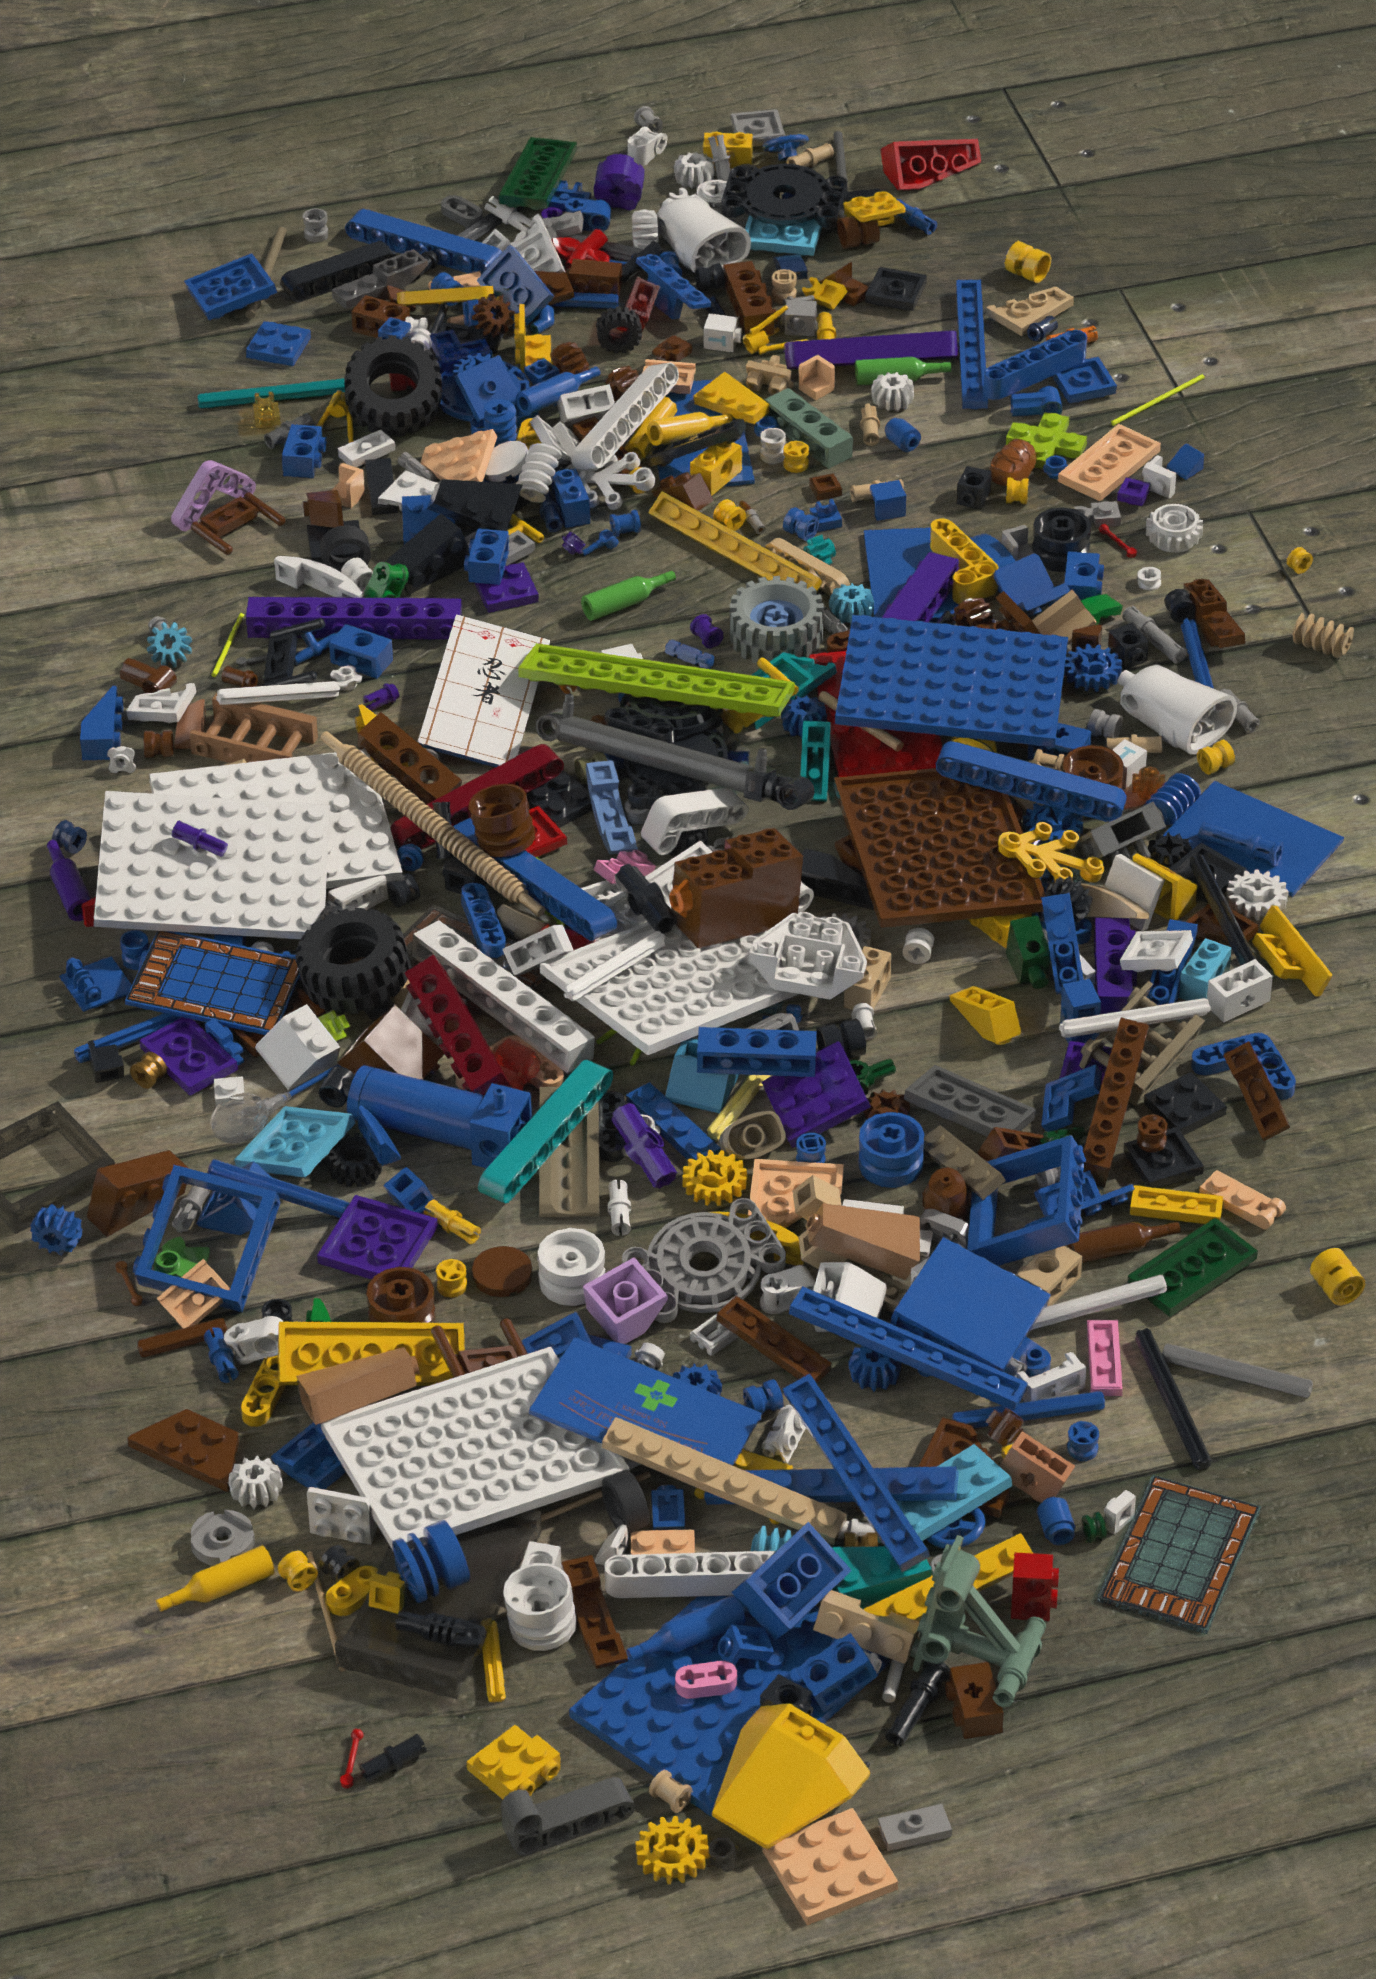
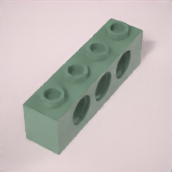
[765,388,853,469]

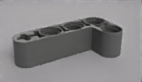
[501,1777,635,1856]

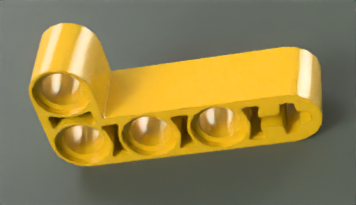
[930,518,999,604]

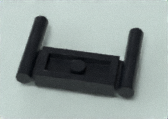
[428,303,511,354]
[262,618,325,686]

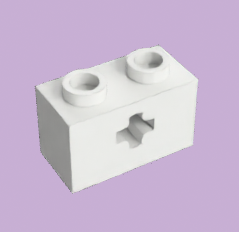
[503,925,573,975]
[1207,959,1272,1023]

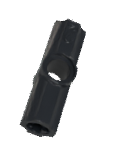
[615,864,677,934]

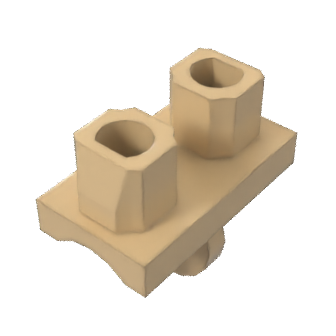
[746,355,794,395]

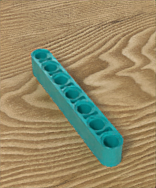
[478,1060,613,1204]

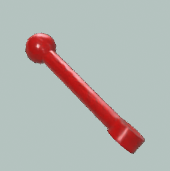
[1099,524,1137,558]
[340,1729,364,1789]

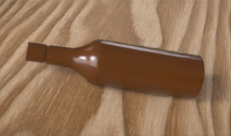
[1066,1222,1181,1263]

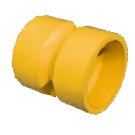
[1005,241,1051,283]
[1310,1248,1366,1306]

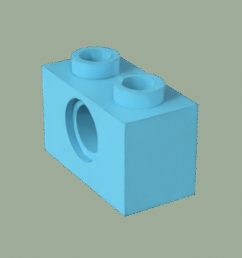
[1179,938,1232,1001]

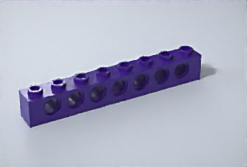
[246,597,462,639]

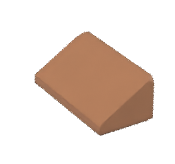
[174,699,206,749]

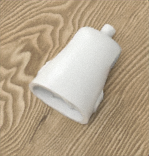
[657,196,751,272]
[1118,665,1237,754]

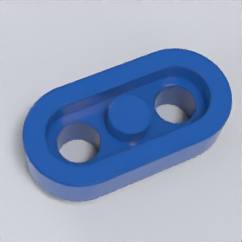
[1013,1337,1051,1377]

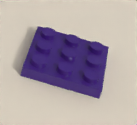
[762,1041,871,1148]
[317,1195,438,1279]

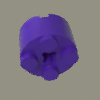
[593,154,645,210]

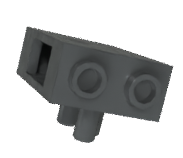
[1070,801,1166,863]

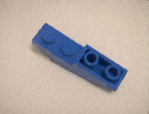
[1041,893,1084,994]
[1147,919,1198,1005]

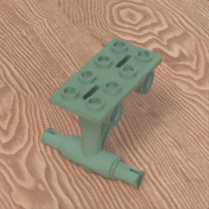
[910,1535,1046,1707]

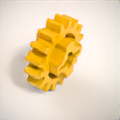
[682,1150,747,1206]
[636,1816,709,1884]

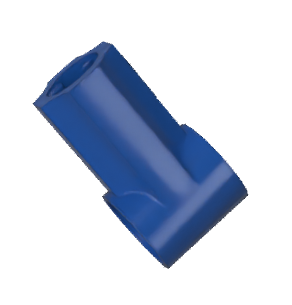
[1010,386,1063,417]

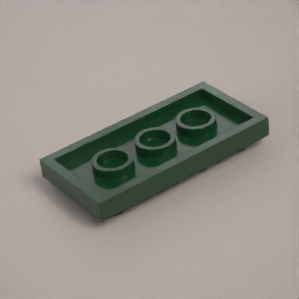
[1127,1218,1258,1317]

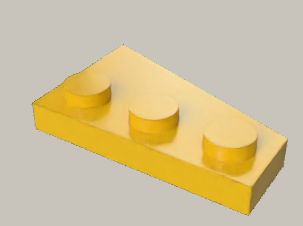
[693,371,769,424]

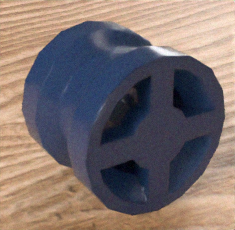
[52,820,87,854]

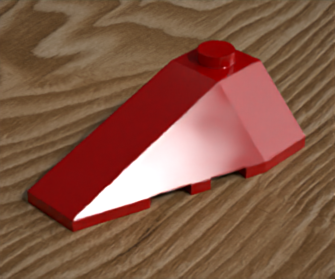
[880,139,981,190]

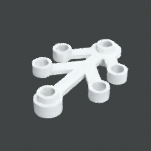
[566,452,655,510]

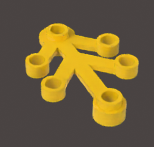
[998,822,1104,883]

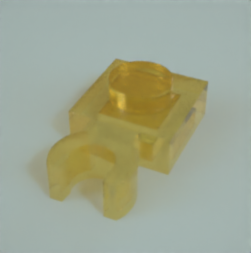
[253,392,281,428]

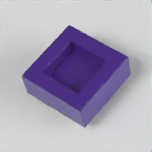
[1117,477,1150,506]

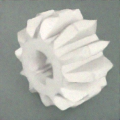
[674,152,715,190]
[632,209,658,249]
[871,372,914,412]
[228,1456,283,1509]

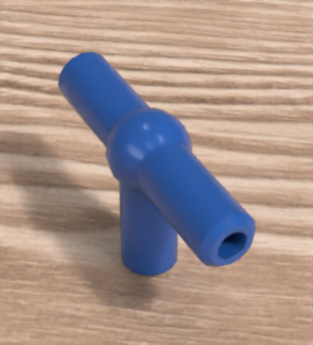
[294,632,336,665]

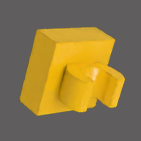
[369,1571,405,1614]

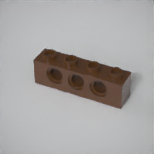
[723,261,778,335]
[357,712,462,804]

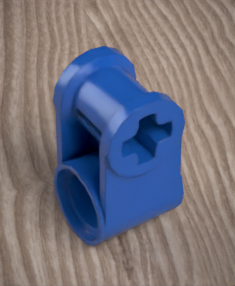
[565,198,611,232]

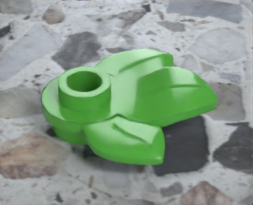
[153,1236,210,1278]

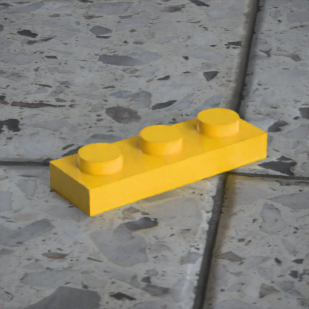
[1130,1185,1223,1224]

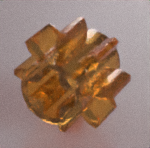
[1132,766,1165,801]

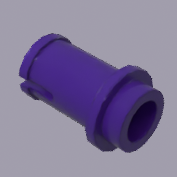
[363,683,399,711]

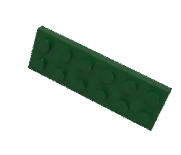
[499,137,577,210]

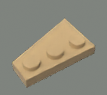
[986,287,1074,336]

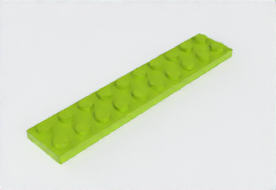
[518,643,795,717]

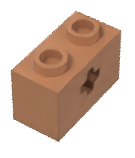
[1000,1431,1075,1503]

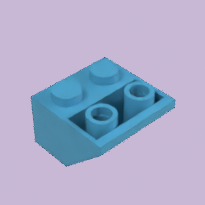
[665,1038,740,1113]

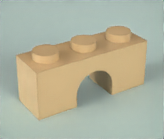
[792,1175,847,1269]
[813,1590,920,1664]

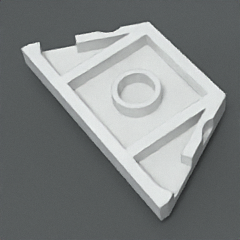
[506,214,566,273]

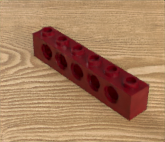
[405,954,512,1095]

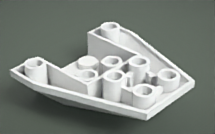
[748,912,867,999]

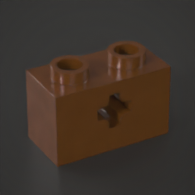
[945,1662,1004,1739]

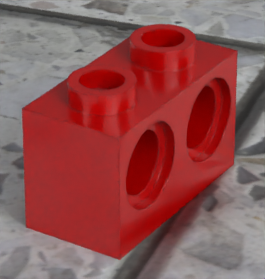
[1011,1552,1059,1621]

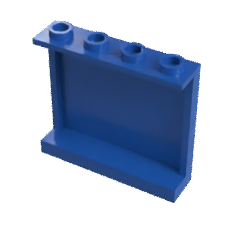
[890,1237,1051,1372]

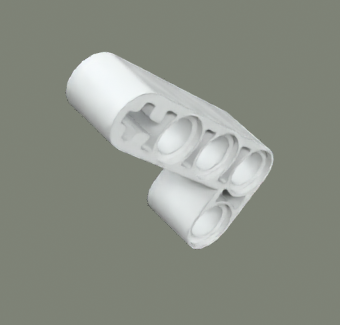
[641,788,748,855]

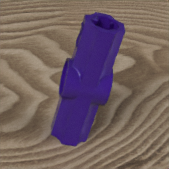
[611,1103,677,1189]

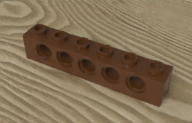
[1083,1017,1149,1187]

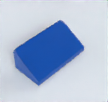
[357,1105,401,1166]

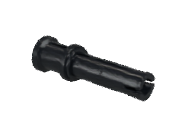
[885,1661,950,1747]

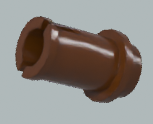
[221,666,258,688]

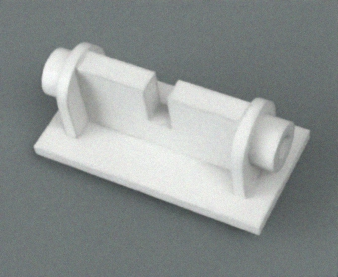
[762,1405,806,1464]

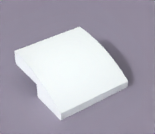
[530,415,580,463]

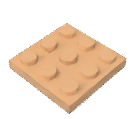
[762,1808,898,1925]

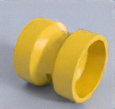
[1197,740,1235,775]

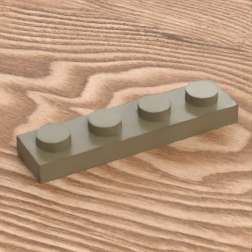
[923,1125,1006,1200]

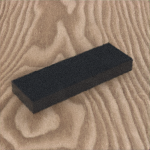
[365,458,398,515]

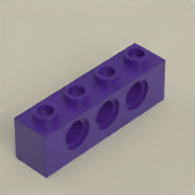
[1094,918,1137,1015]

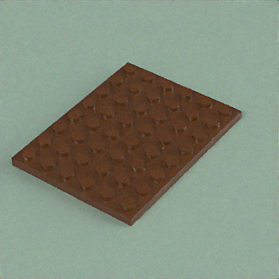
[833,766,1046,928]

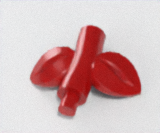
[551,229,610,272]

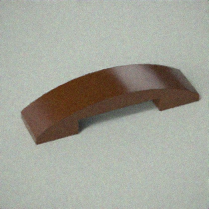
[1224,1041,1290,1141]
[561,1555,628,1669]

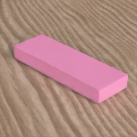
[1087,1320,1122,1396]

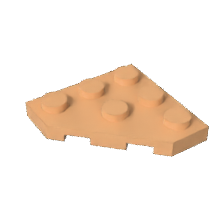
[420,429,497,482]
[748,1159,844,1228]

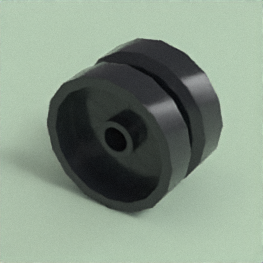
[1032,507,1091,572]

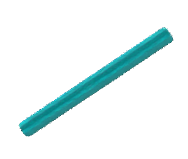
[197,378,345,409]

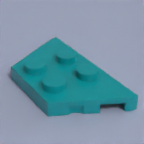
[751,652,837,729]

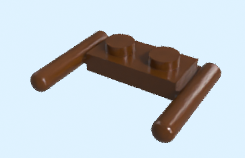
[190,492,286,555]
[431,1318,527,1378]

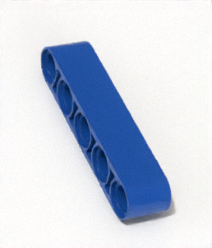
[984,330,1087,400]

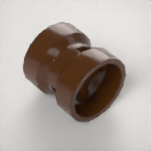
[144,730,174,758]

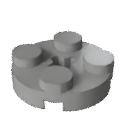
[191,1510,255,1566]

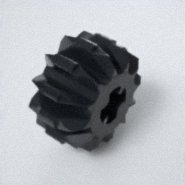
[1045,875,1093,925]

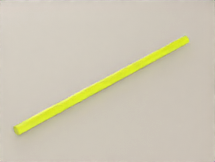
[1111,374,1205,426]

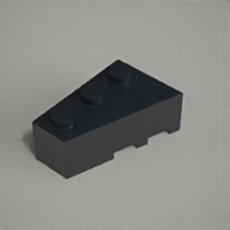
[385,514,470,595]

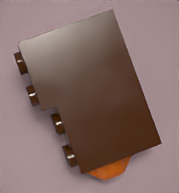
[669,828,803,948]

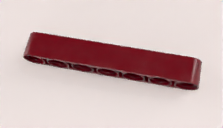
[390,744,564,850]

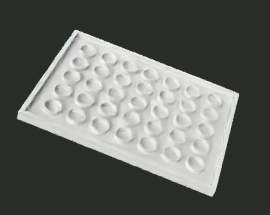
[149,749,402,889]
[94,791,330,939]
[540,922,798,1055]
[321,1347,629,1550]

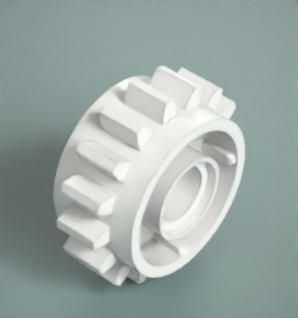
[1146,504,1203,553]

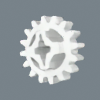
[1226,870,1288,921]

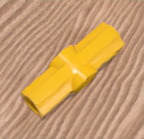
[625,397,677,461]

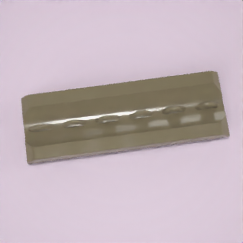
[539,1087,600,1217]

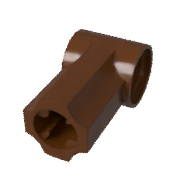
[120,658,177,693]

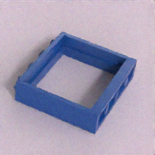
[967,1135,1086,1266]
[133,1165,281,1312]

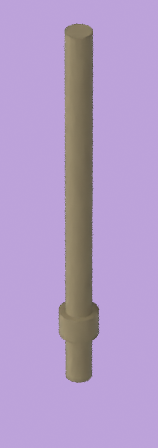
[245,227,287,319]

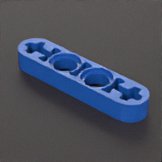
[461,883,506,958]

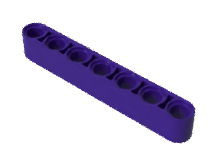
[784,331,958,369]

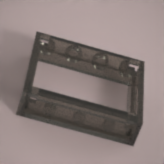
[0,1101,115,1234]

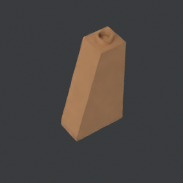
[806,1203,920,1280]
[296,1347,419,1425]

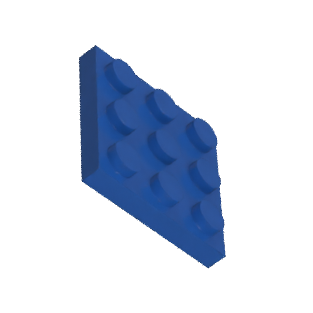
[184,253,277,320]

